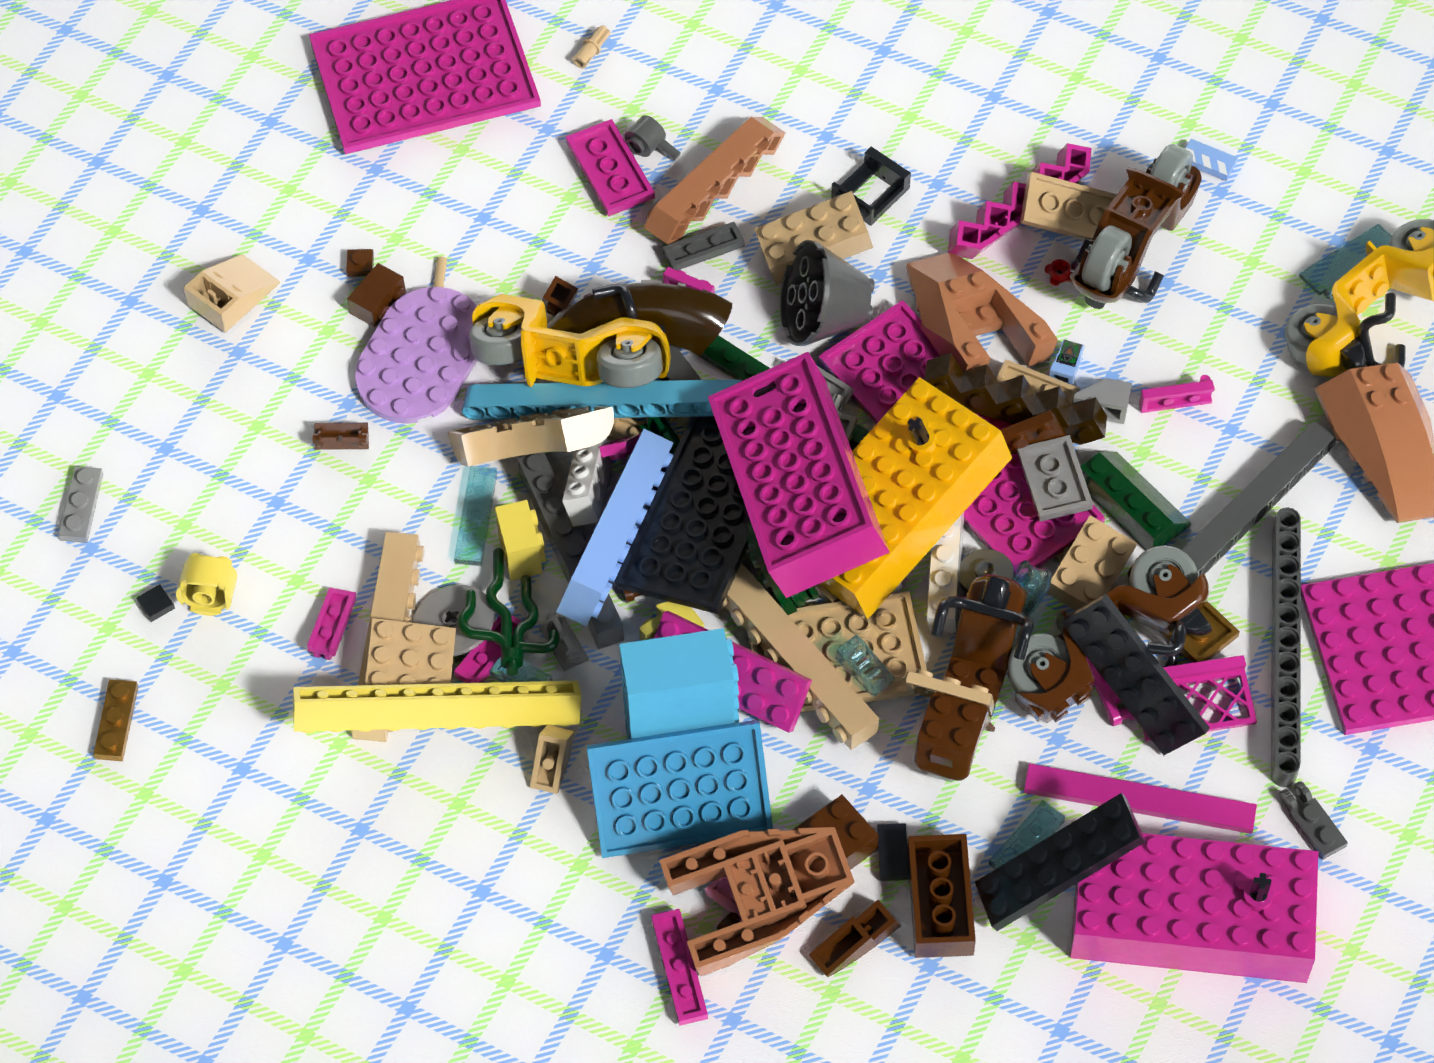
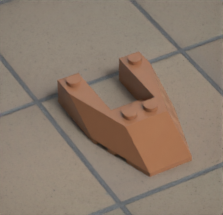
[906,253,1058,371]
[659,827,855,977]

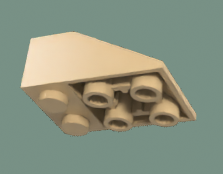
[183,254,280,333]

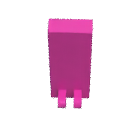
[1139,375,1215,413]
[307,587,356,660]

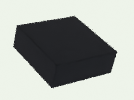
[136,584,175,622]

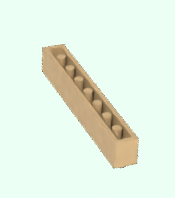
[351,532,424,742]
[722,564,879,750]

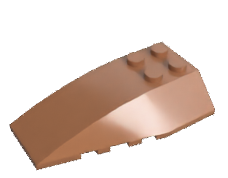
[1315,363,1434,523]

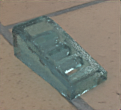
[836,635,895,697]

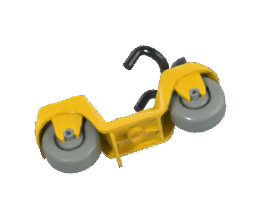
[1285,219,1434,377]
[469,284,671,388]

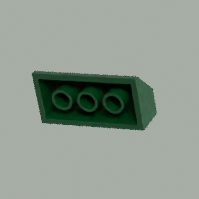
[1080,452,1191,550]

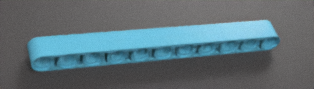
[462,379,742,420]

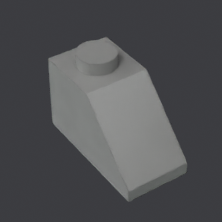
[1073,378,1132,424]

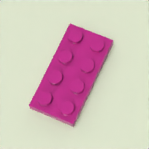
[566,119,655,217]

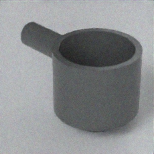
[624,115,681,160]

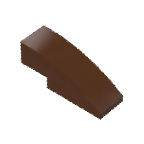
[809,900,901,977]

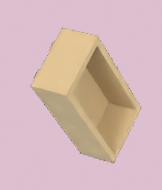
[754,191,873,285]

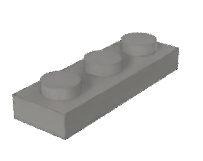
[59,466,103,543]

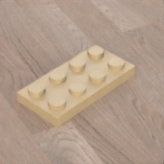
[1020,172,1117,241]

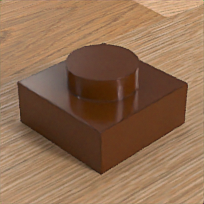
[346,249,374,277]

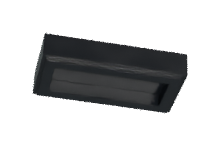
[877,823,909,881]

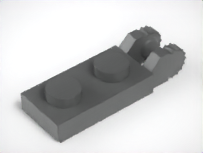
[1279,781,1348,860]

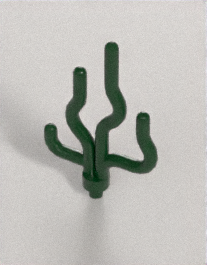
[457,548,560,676]

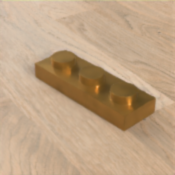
[93,679,138,761]

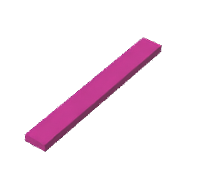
[1024,763,1257,834]

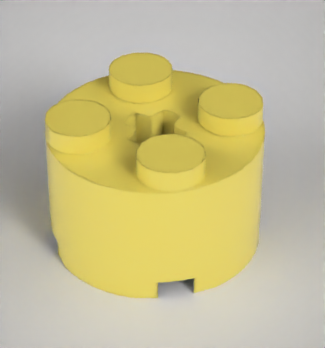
[176,553,238,616]

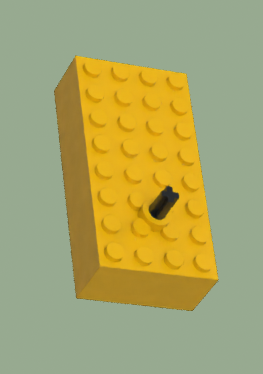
[820,377,1012,619]

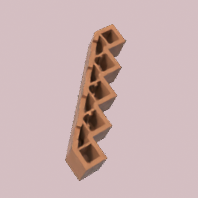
[643,117,786,244]

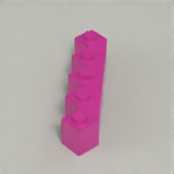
[948,143,1092,259]

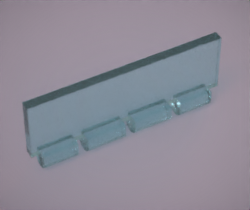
[1299,224,1392,299]

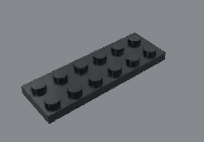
[1061,594,1210,756]
[975,793,1146,931]

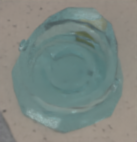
[1014,560,1052,617]

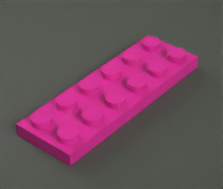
[654,611,812,733]

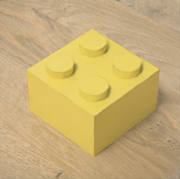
[495,500,546,581]

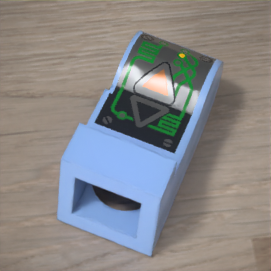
[1049,339,1084,385]

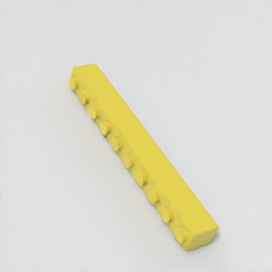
[293,681,581,733]

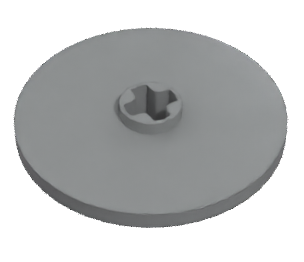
[413,585,494,656]

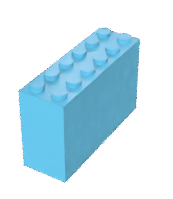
[619,628,739,739]

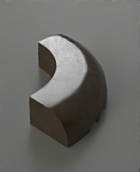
[547,280,733,356]

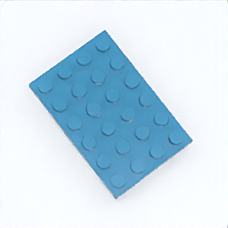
[586,720,773,858]

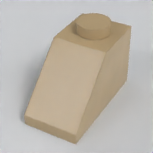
[530,725,575,794]

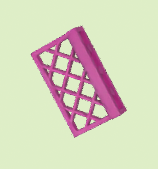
[1143,655,1257,741]

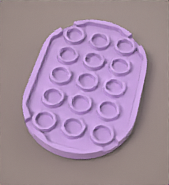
[355,287,477,424]

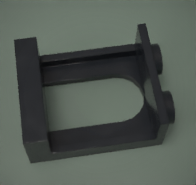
[831,146,911,226]

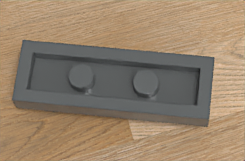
[663,222,745,270]

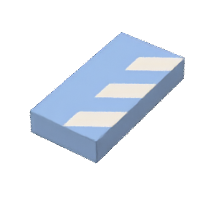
[1185,139,1238,181]

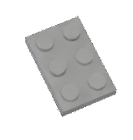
[1017,435,1093,522]

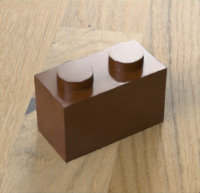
[347,263,406,327]

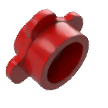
[1044,259,1072,286]

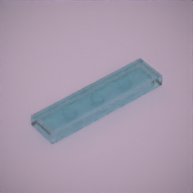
[454,466,498,566]

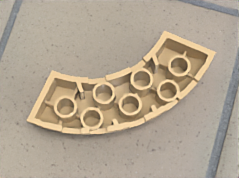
[448,406,614,467]

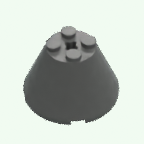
[780,240,875,346]

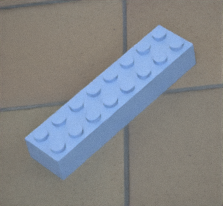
[556,429,674,627]

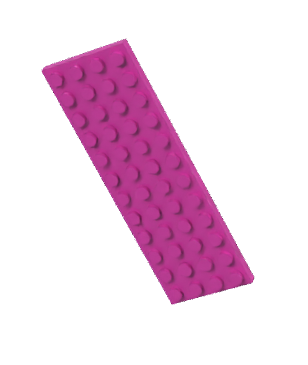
[819,300,1105,582]

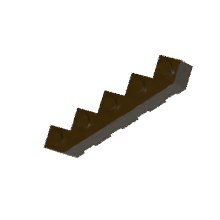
[924,353,1107,445]

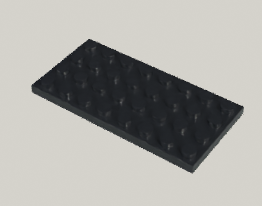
[614,416,751,614]

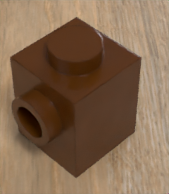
[542,276,579,317]

